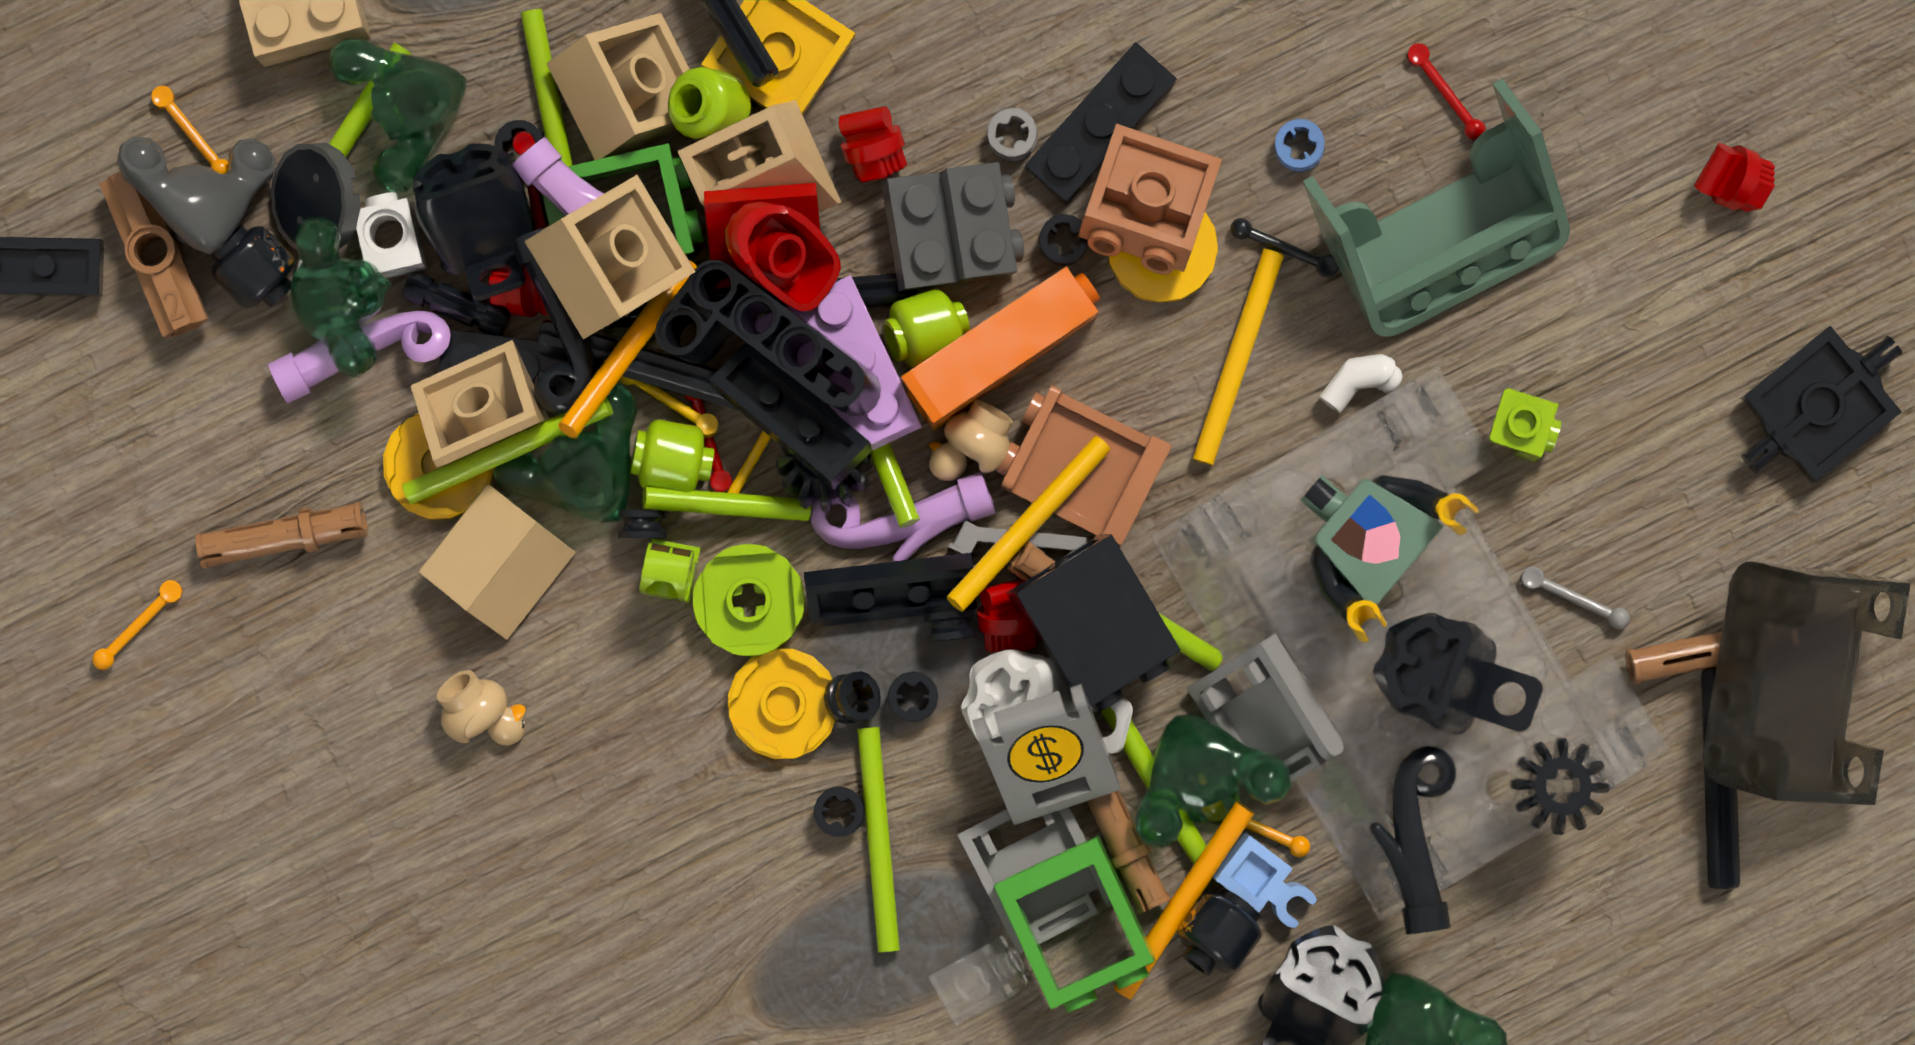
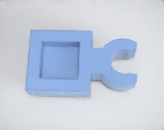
[1212,832,1317,928]

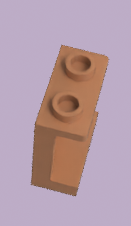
[996,385,1172,547]

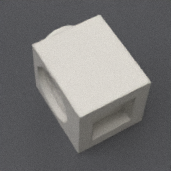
[356,192,428,282]

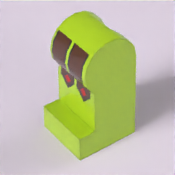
[639,538,701,603]

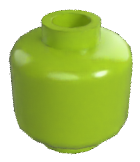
[667,67,751,140]
[883,289,970,369]
[630,420,714,492]

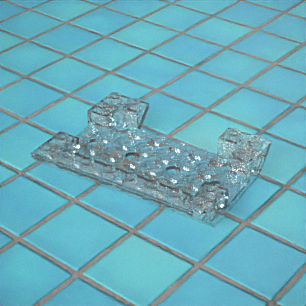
[1151,366,1669,922]

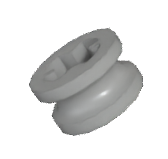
[987,108,1038,162]

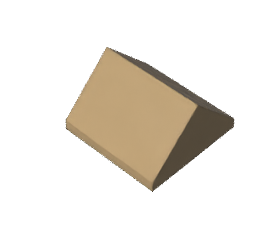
[410,340,549,468]
[418,483,576,640]

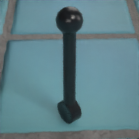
[1230,218,1339,278]

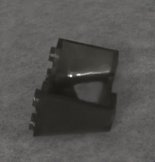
[1702,561,1911,805]

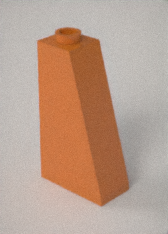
[901,266,1100,432]

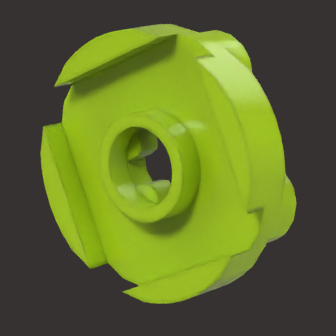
[693,544,805,657]

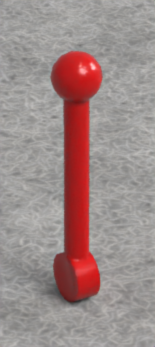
[1407,43,1486,141]
[513,131,549,230]
[683,394,733,492]

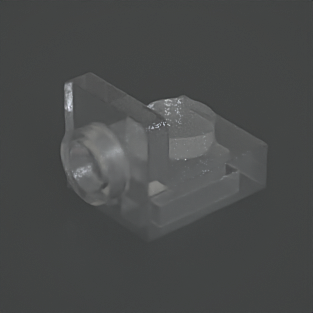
[929,935,1028,1026]

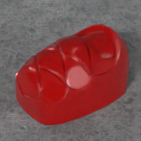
[724,201,841,312]

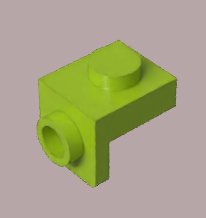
[1489,388,1562,462]

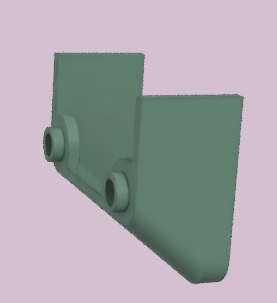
[1303,79,1570,337]

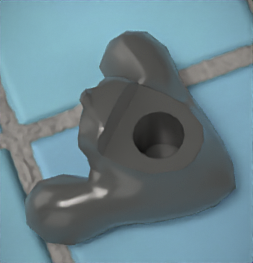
[117,137,276,254]

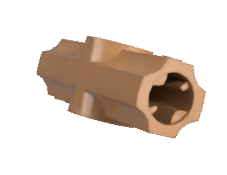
[99,172,210,339]

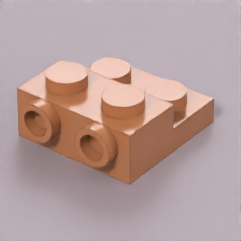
[1078,124,1222,274]

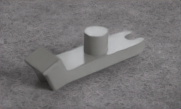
[948,520,1087,554]

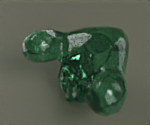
[328,38,466,193]
[290,217,391,378]
[492,384,638,523]
[1134,715,1292,849]
[1365,972,1508,1045]

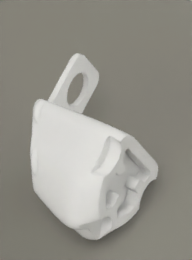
[961,649,1133,753]

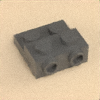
[881,162,1024,292]

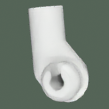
[1318,354,1403,413]

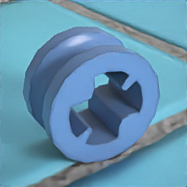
[1275,119,1325,172]

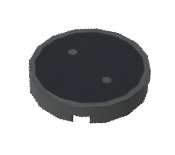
[271,143,361,254]

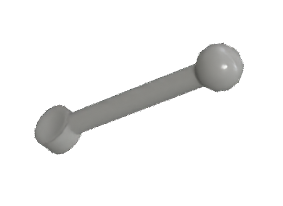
[1521,567,1630,630]

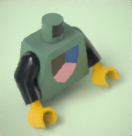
[1300,475,1478,643]

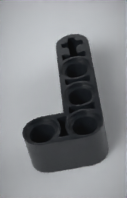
[655,260,881,416]

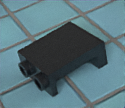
[1006,534,1181,713]

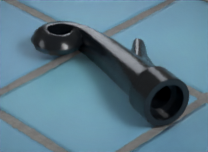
[511,227,610,414]
[1370,746,1456,935]

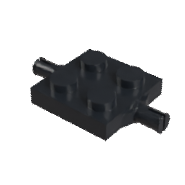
[1741,326,1902,484]

